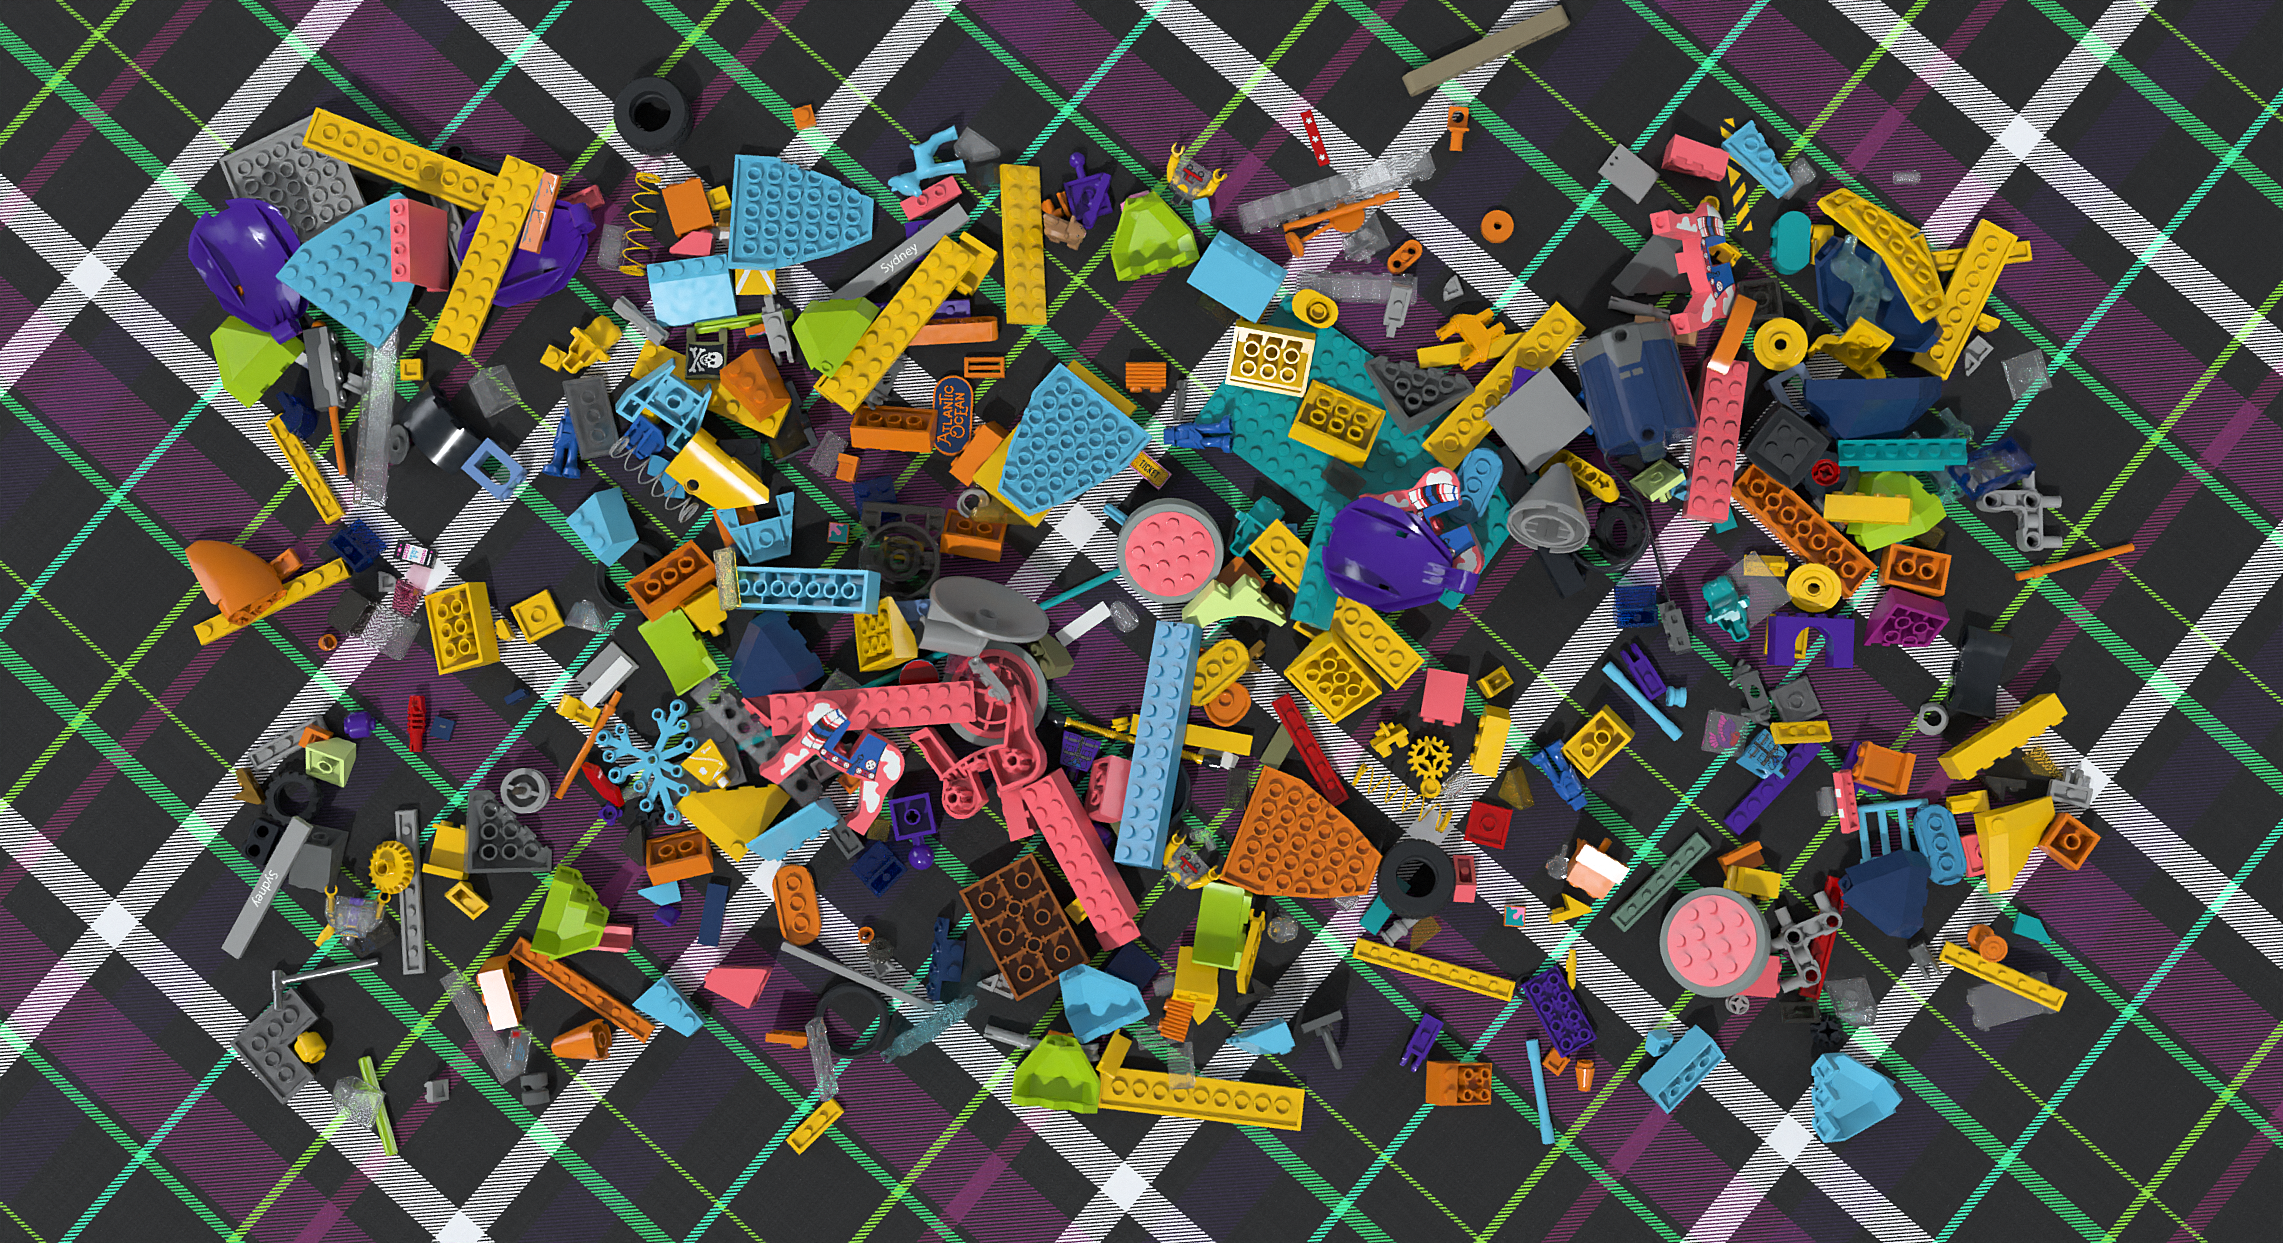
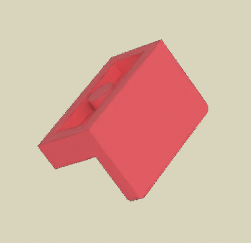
[589,923,634,953]

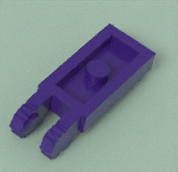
[1082,173,1111,230]
[1620,643,1668,701]
[1399,1013,1444,1072]

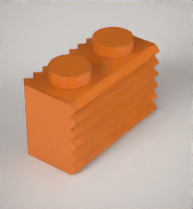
[1126,362,1166,393]
[1158,995,1195,1042]

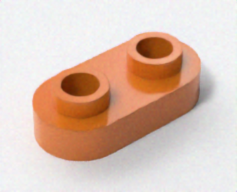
[1387,240,1422,275]

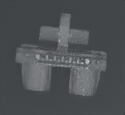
[1341,228,1379,264]

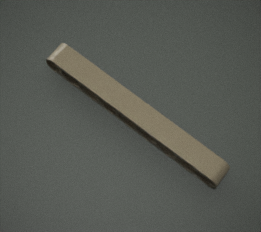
[1402,5,1570,96]

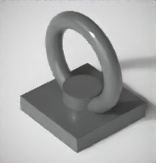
[1301,1010,1343,1070]

